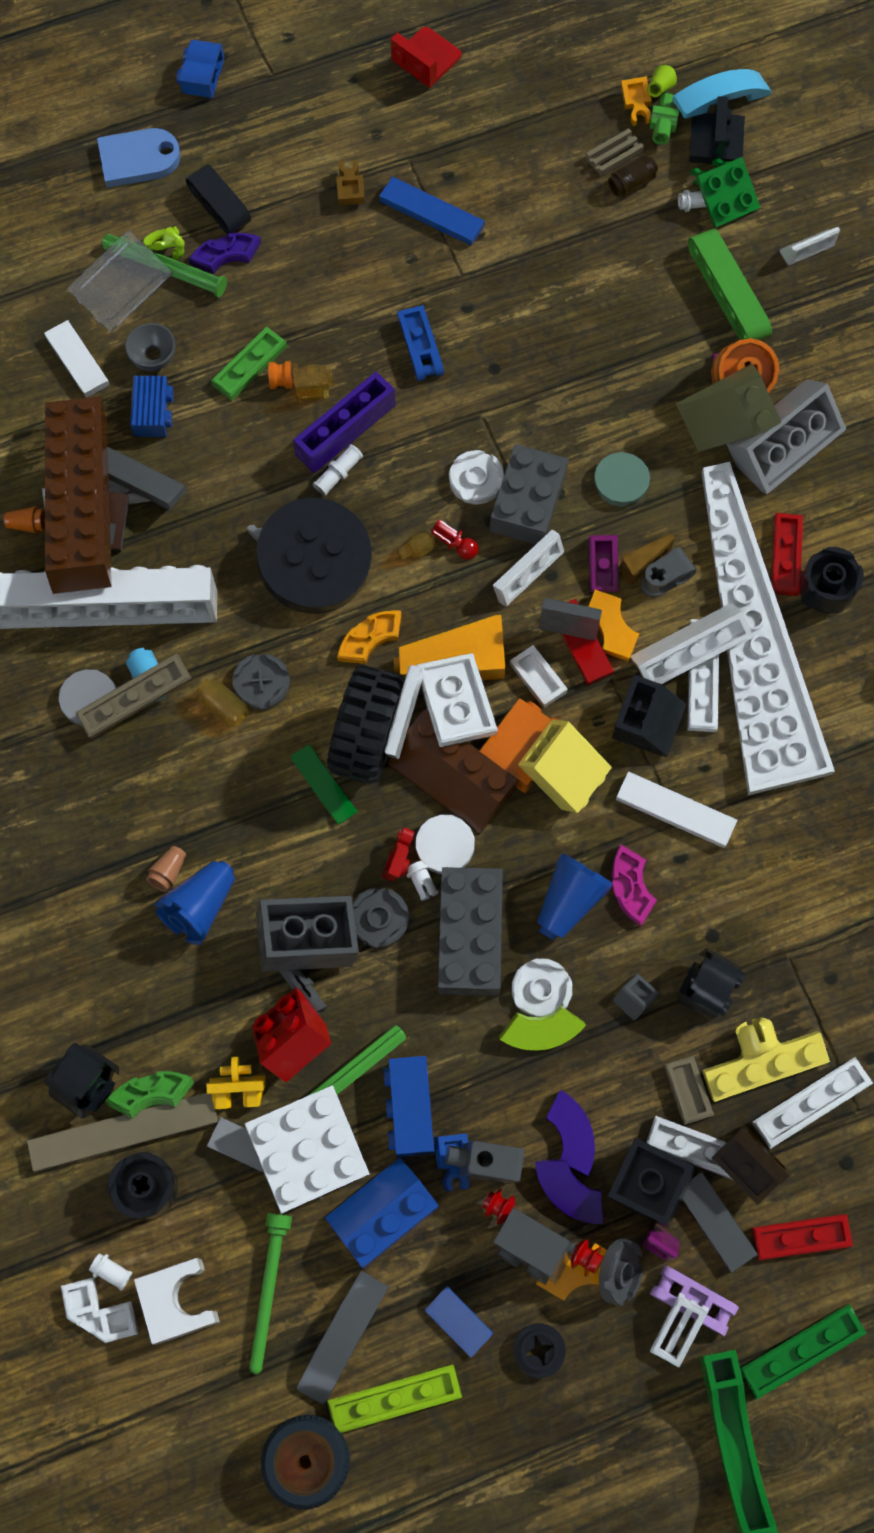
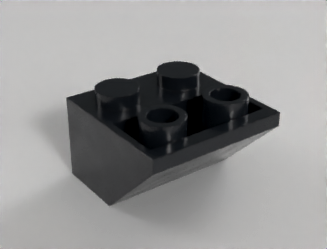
[612,674,686,758]

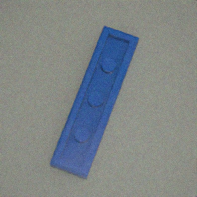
[379,176,485,246]

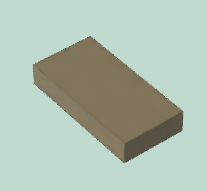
[663,1055,714,1126]

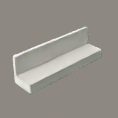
[631,603,753,684]

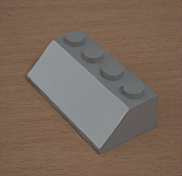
[726,380,847,494]

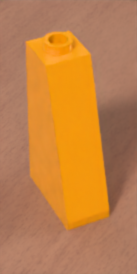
[394,615,505,680]

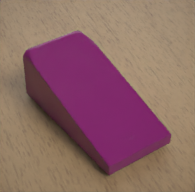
[588,535,619,593]
[641,1224,680,1261]

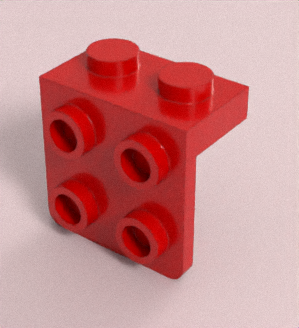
[391,26,462,88]

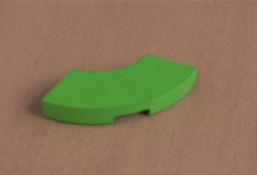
[105,1071,194,1119]

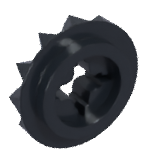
[514,1323,566,1378]

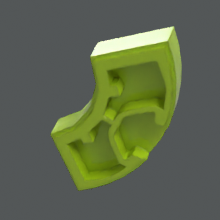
[499,1005,586,1051]

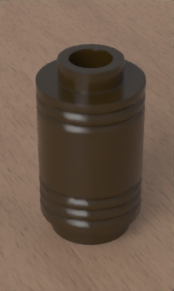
[608,154,658,197]

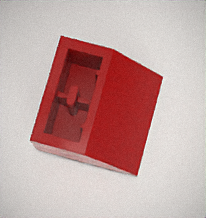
[252,987,332,1082]

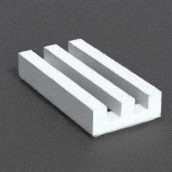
[650,1292,709,1367]

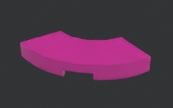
[611,844,657,927]

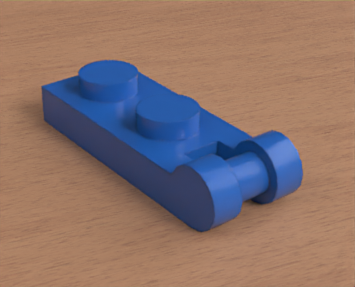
[397,305,444,381]

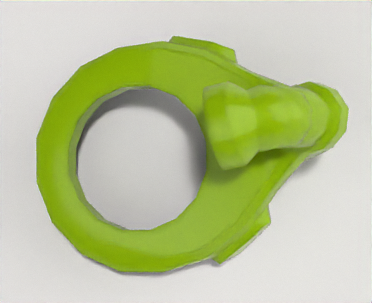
[143,226,185,260]

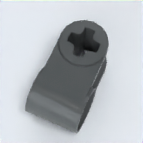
[641,547,697,598]

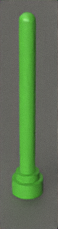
[249,1213,292,1374]

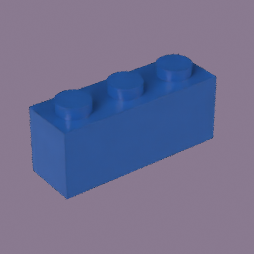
[383,1056,434,1157]

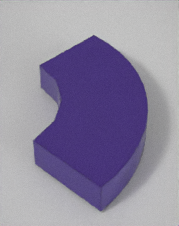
[189,233,261,274]
[546,1090,595,1177]
[535,1159,604,1224]

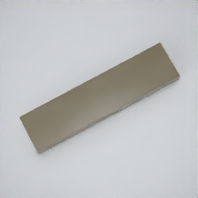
[75,653,192,739]

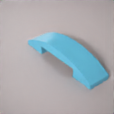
[672,69,772,119]

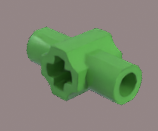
[649,93,679,145]

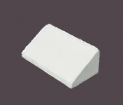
[780,227,840,265]

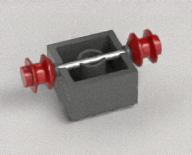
[482,1188,604,1285]

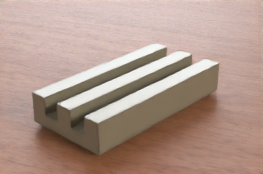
[585,128,644,177]

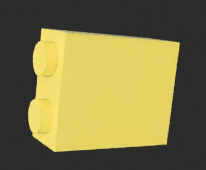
[518,719,612,813]

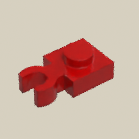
[381,827,415,882]

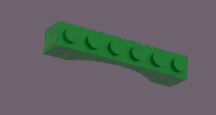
[698,1350,778,1533]

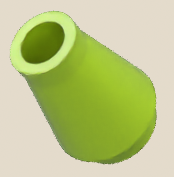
[647,65,677,97]

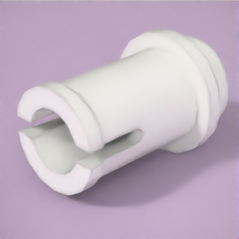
[678,190,706,212]
[406,861,439,901]
[89,1253,133,1291]

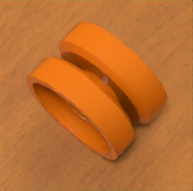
[711,338,780,393]

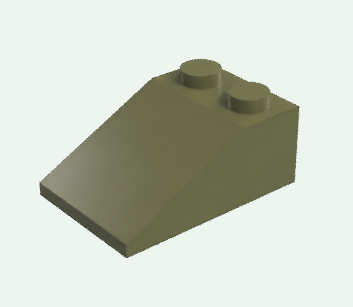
[676,364,781,452]

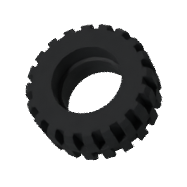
[327,664,405,784]

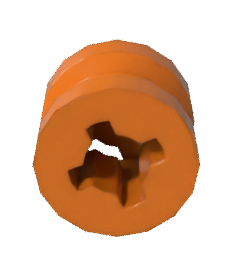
[268,361,293,390]

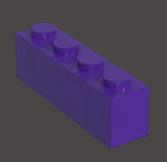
[293,371,396,473]

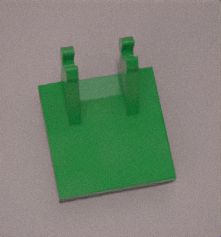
[690,157,760,228]

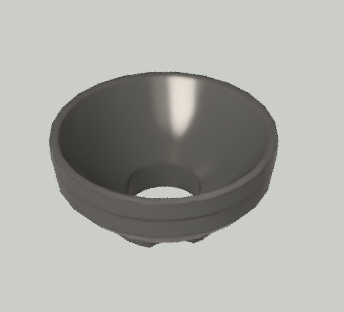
[125,323,176,371]

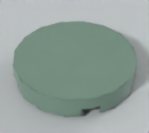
[594,452,650,507]

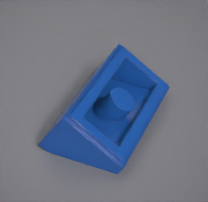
[425,1286,494,1357]

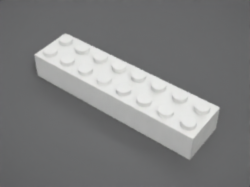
[0,565,217,629]

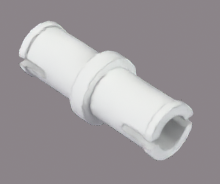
[313,444,363,496]

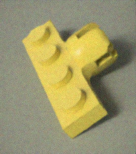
[702,1018,830,1102]

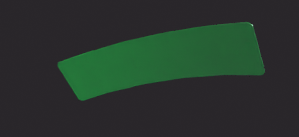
[291,744,357,824]

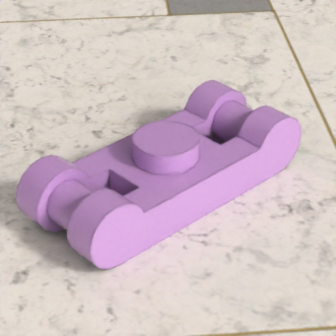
[650,1265,739,1337]

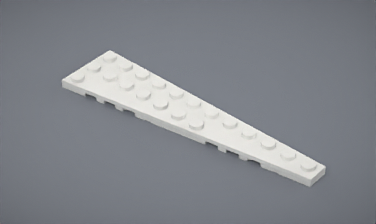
[702,462,835,795]

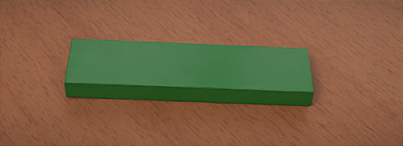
[740,1304,867,1400]

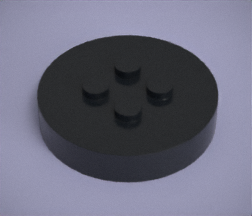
[257,498,372,614]

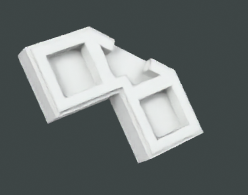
[61,1278,139,1343]

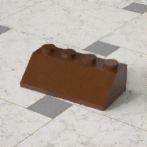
[388,709,518,835]

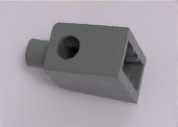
[445,1141,525,1185]

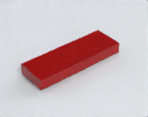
[770,513,804,596]
[560,599,614,686]
[751,1214,853,1261]

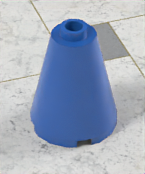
[537,853,613,940]
[154,861,235,945]

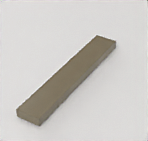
[27,1093,219,1173]

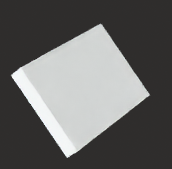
[416,653,498,747]
[384,665,424,759]

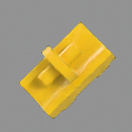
[206,1057,266,1109]

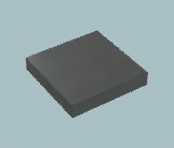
[539,598,602,641]

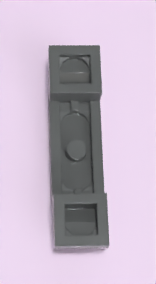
[296,1271,389,1406]

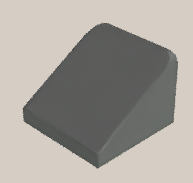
[613,973,660,1020]

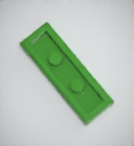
[211,327,287,401]

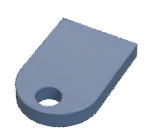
[97,128,180,188]

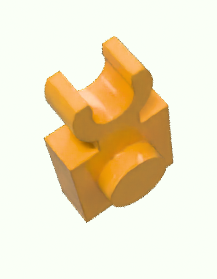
[620,76,652,126]

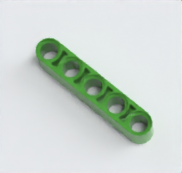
[688,228,772,341]

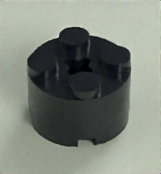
[800,547,864,614]
[677,948,746,1020]
[45,1043,120,1119]
[108,1152,178,1221]

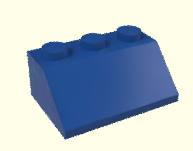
[325,1158,439,1269]

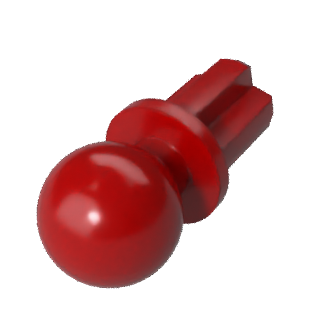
[431,520,479,560]

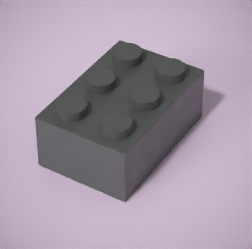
[490,444,569,545]
[256,896,359,972]

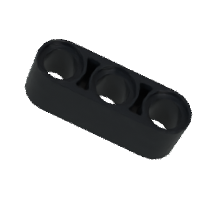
[185,164,251,235]

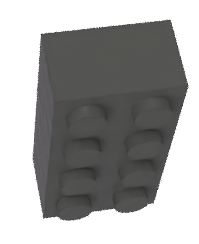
[438,867,503,996]

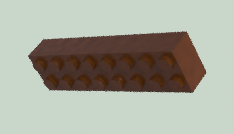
[45,396,112,594]

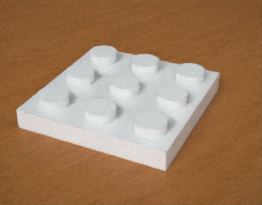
[245,1085,369,1213]

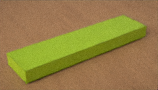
[327,1364,462,1433]

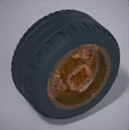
[261,1415,350,1510]

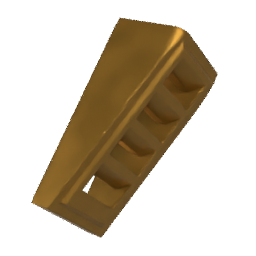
[620,534,675,585]

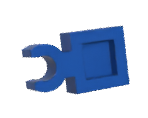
[434,1133,469,1191]

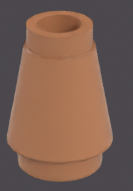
[146,846,186,892]

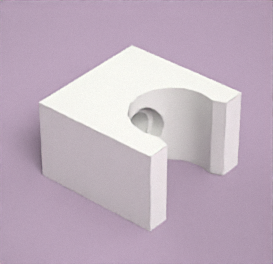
[134,1258,220,1345]

